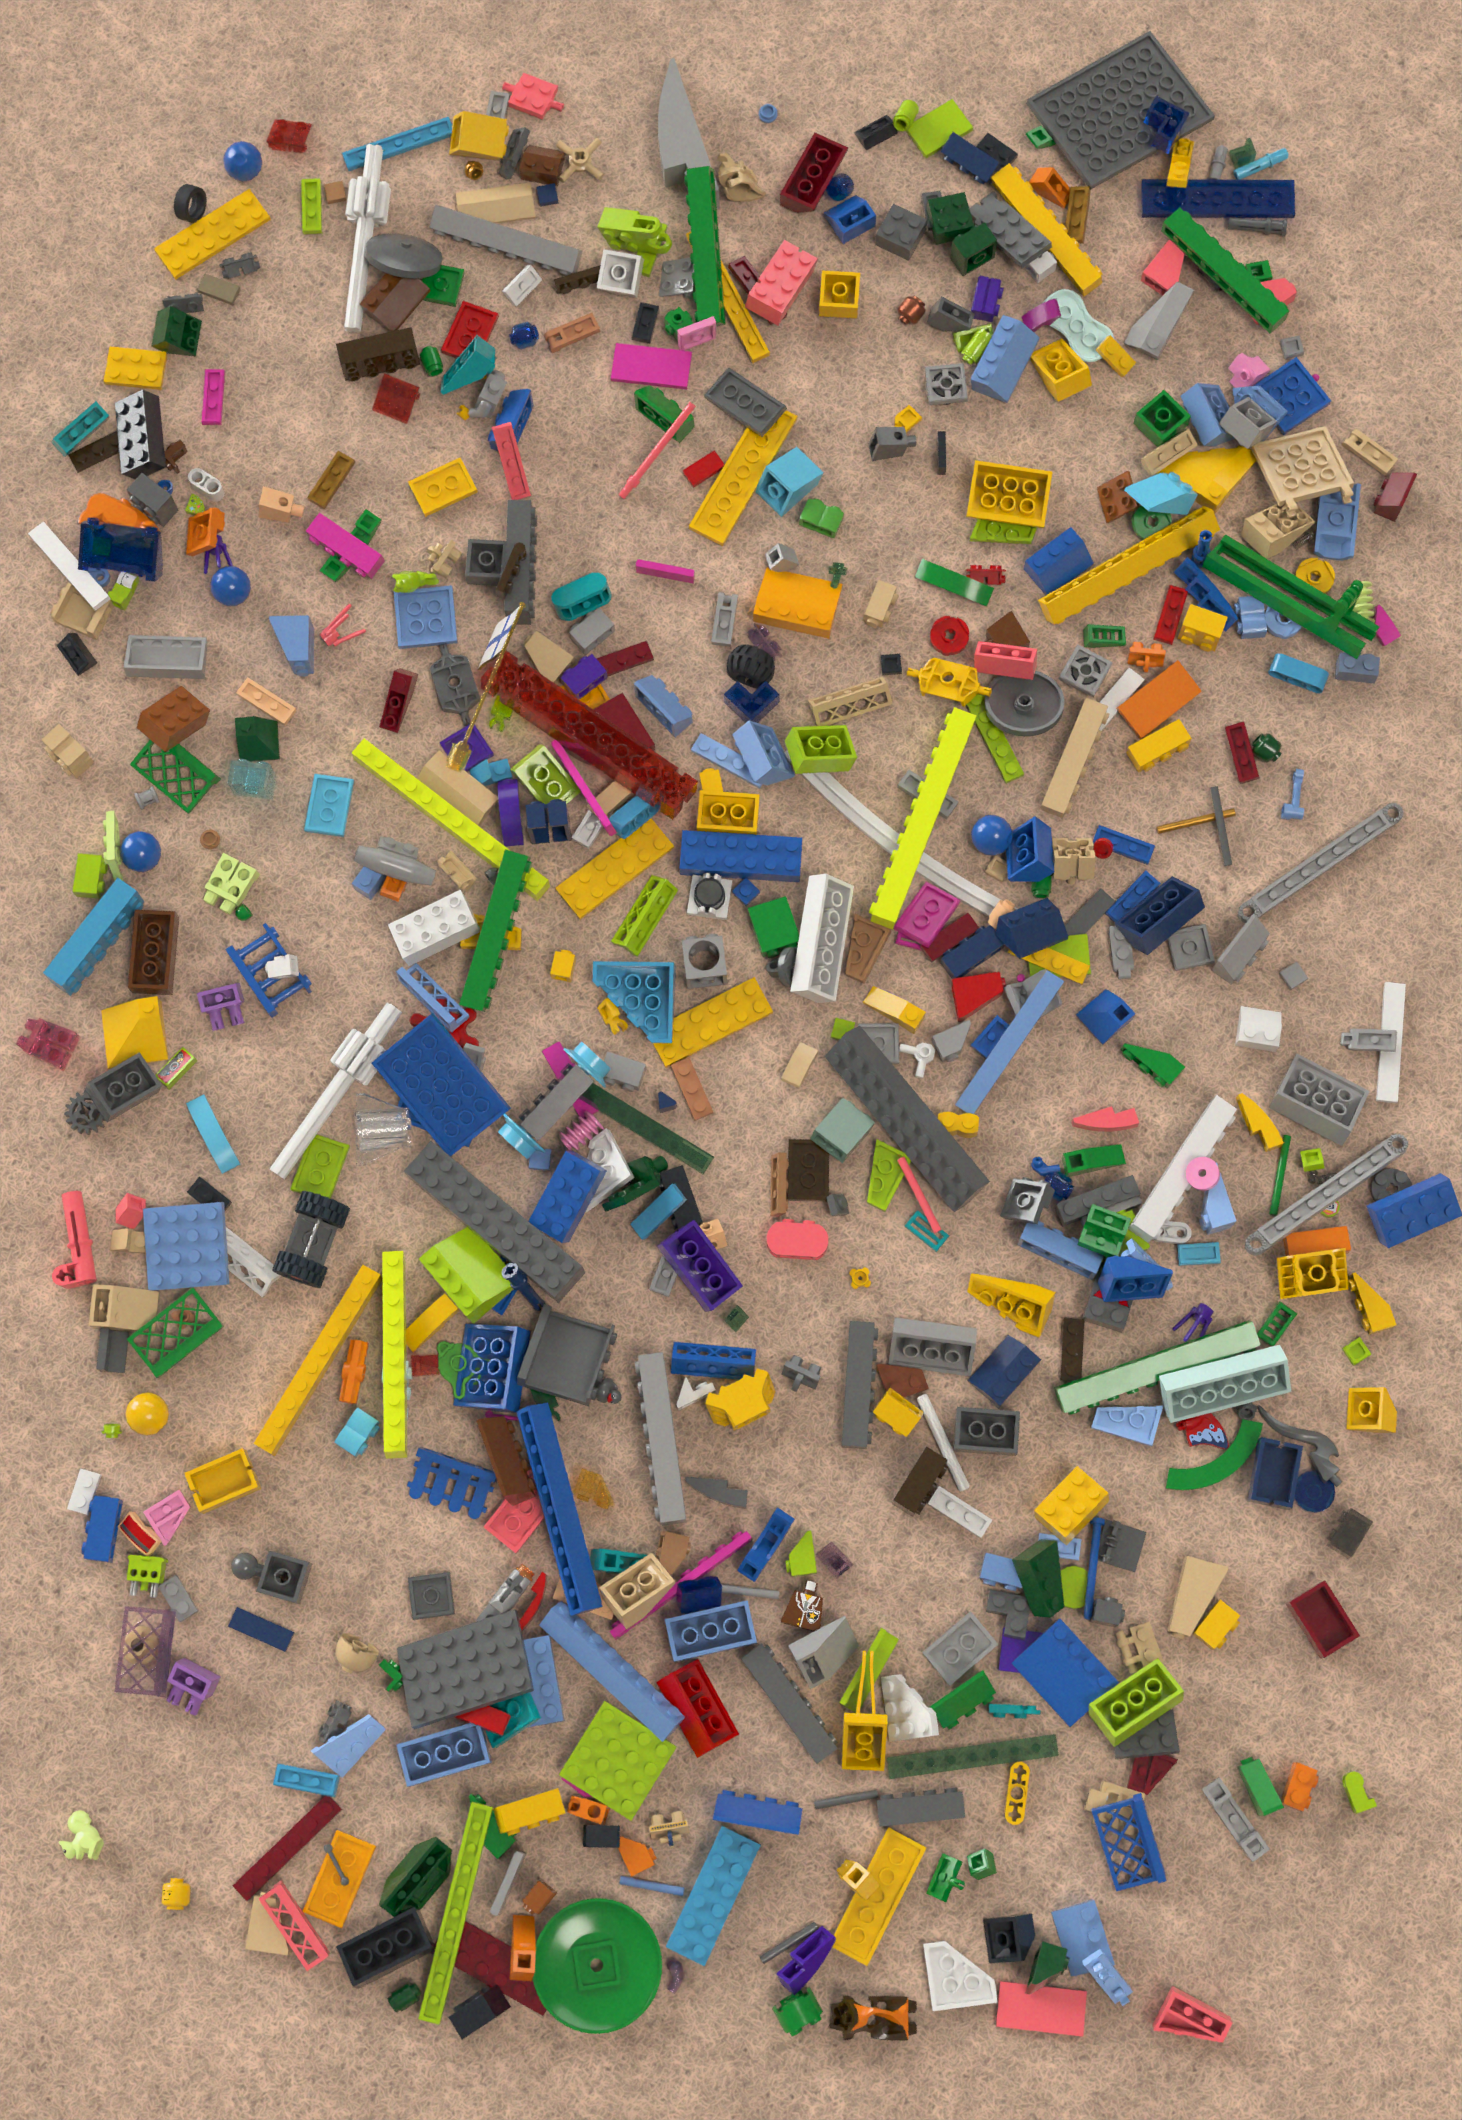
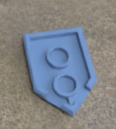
[1233,386,1288,442]

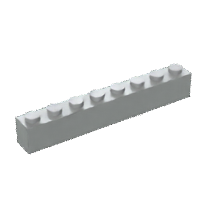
[429,205,583,275]

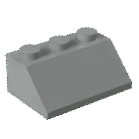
[1212,914,1270,985]

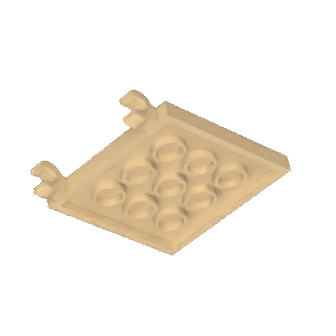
[1251,426,1354,518]

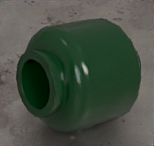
[1252,733,1282,763]

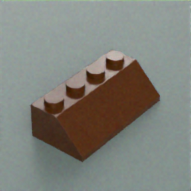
[476,1416,536,1506]

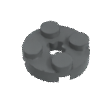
[1370,1168,1412,1202]

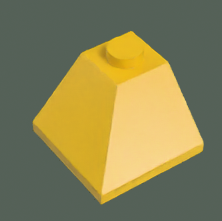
[1346,1387,1397,1433]

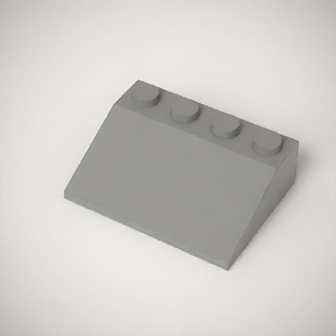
[1269,1053,1370,1146]

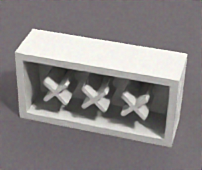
[388,890,481,966]

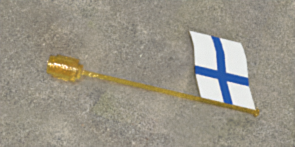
[446,602,526,773]

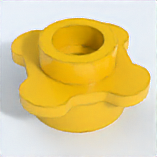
[849,1267,871,1289]

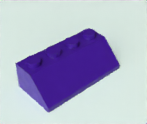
[657,1220,743,1312]

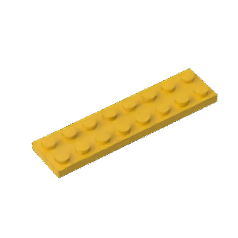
[689,410,798,546]

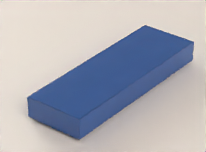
[1093,825,1155,865]
[1105,870,1161,923]

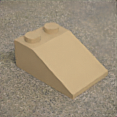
[599,1553,675,1629]

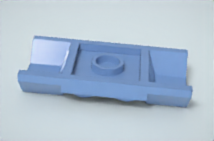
[1314,483,1361,561]

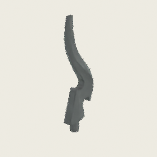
[1257,1406,1343,1487]

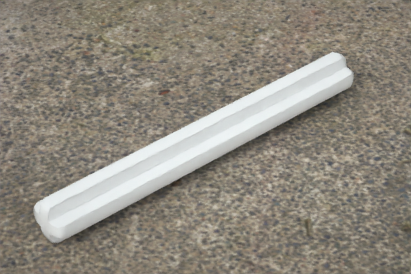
[917,1394,969,1492]

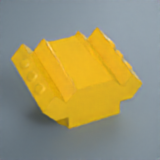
[1277,1248,1349,1299]
[705,1368,776,1431]

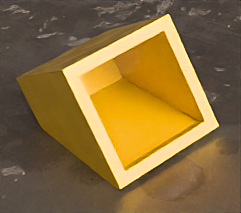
[449,111,509,160]

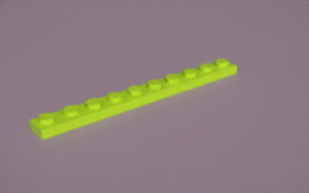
[419,1802,493,2025]

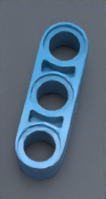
[1268,654,1329,694]
[609,791,661,839]

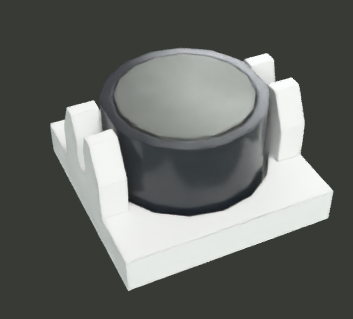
[687,873,732,920]

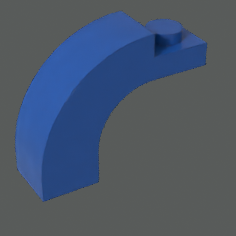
[737,1507,795,1582]

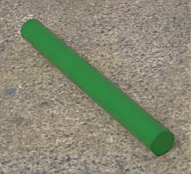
[1269,1135,1291,1216]

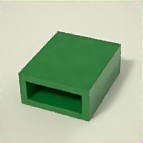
[748,896,799,958]

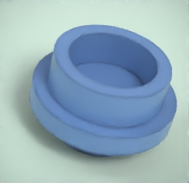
[759,104,778,123]

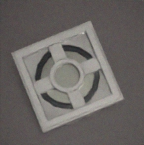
[925,363,968,405]
[1059,645,1113,698]

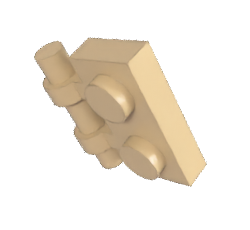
[1116,1621,1164,1674]

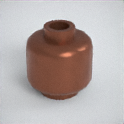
[897,295,926,325]

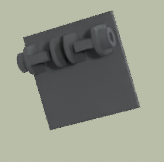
[1098,1519,1147,1573]

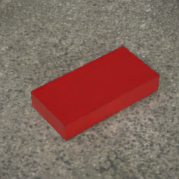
[682,450,725,488]

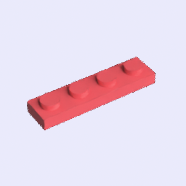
[492,422,531,500]

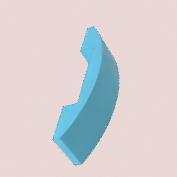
[186,1094,241,1174]

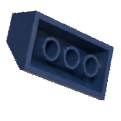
[1115,876,1205,955]

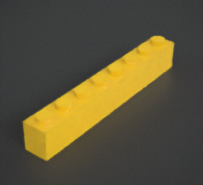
[991,163,1103,297]

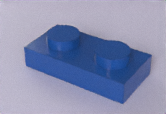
[970,1015,1009,1059]

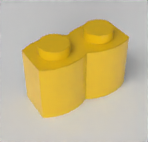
[937,1112,979,1138]

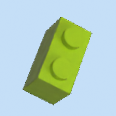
[72,853,108,899]

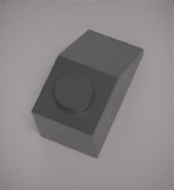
[927,296,975,331]

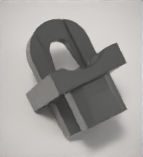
[782,1355,821,1392]

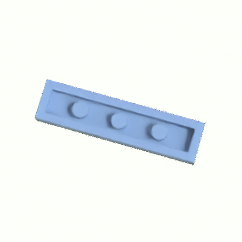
[691,733,762,789]

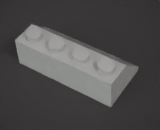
[888,1317,977,1376]

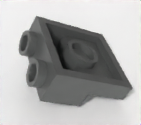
[1000,1177,1055,1224]

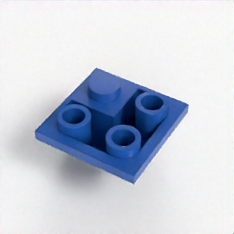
[1076,989,1135,1045]

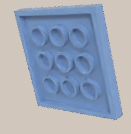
[143,1202,230,1291]

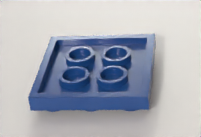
[1253,357,1331,435]

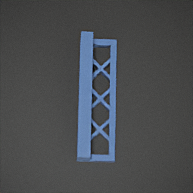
[396,963,469,1032]

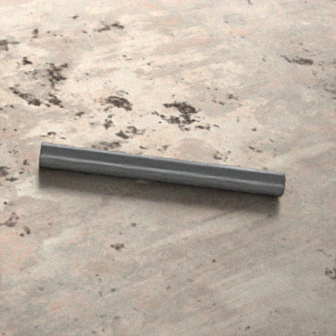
[1210,786,1232,866]

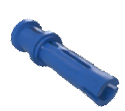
[1191,530,1212,568]

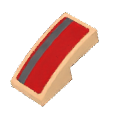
[118,1511,162,1556]

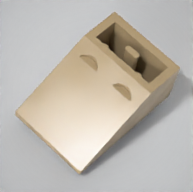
[1241,504,1315,559]
[89,1284,159,1333]

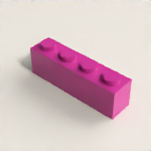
[306,512,385,579]

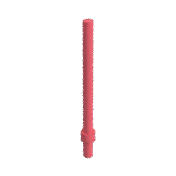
[619,402,696,499]

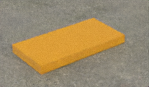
[303,1830,377,1929]

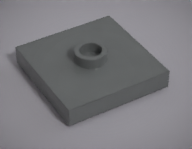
[408,1572,455,1620]

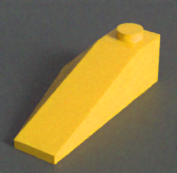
[967,1273,1056,1338]

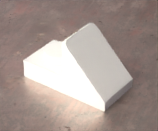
[676,1377,716,1410]

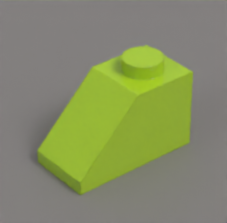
[785,1530,817,1577]

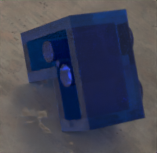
[1144,96,1190,154]
[724,681,780,723]

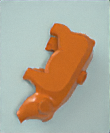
[78,493,162,551]

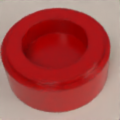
[1093,838,1113,859]

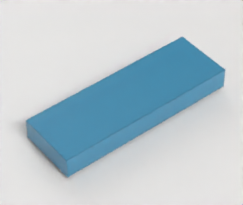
[630,1184,687,1240]
[273,1764,340,1797]

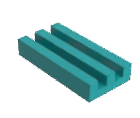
[904,1210,949,1252]

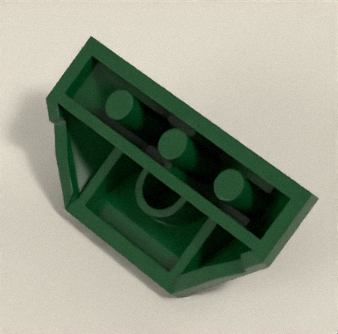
[379,1837,452,1917]

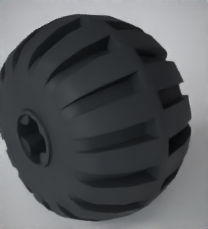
[726,644,775,689]

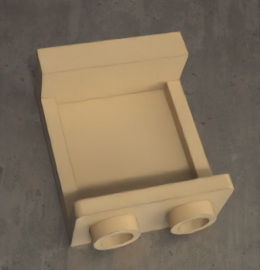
[51,583,114,640]

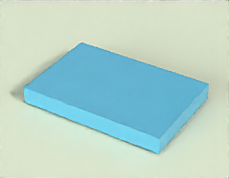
[304,774,354,837]

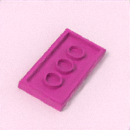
[611,343,692,390]

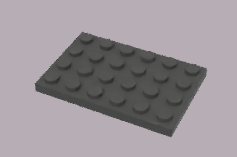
[397,1609,534,1730]

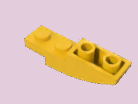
[1167,138,1194,188]

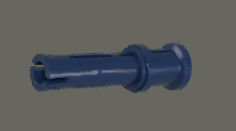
[502,1263,545,1311]

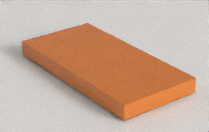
[1116,660,1202,739]

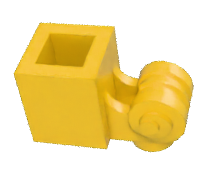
[836,1859,880,1901]

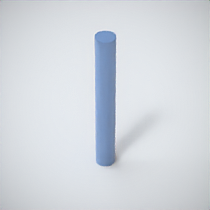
[620,1876,684,1896]

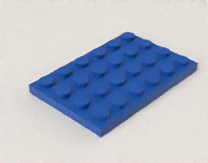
[372,1013,511,1157]

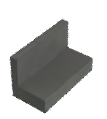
[96,1328,129,1373]

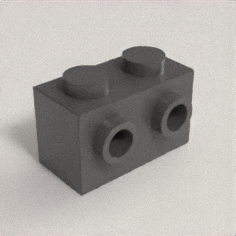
[1090,1597,1125,1627]

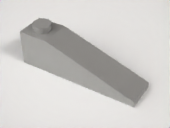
[1124,282,1194,360]

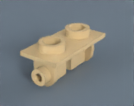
[437,851,477,892]

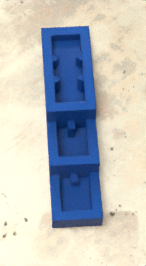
[1174,557,1238,632]

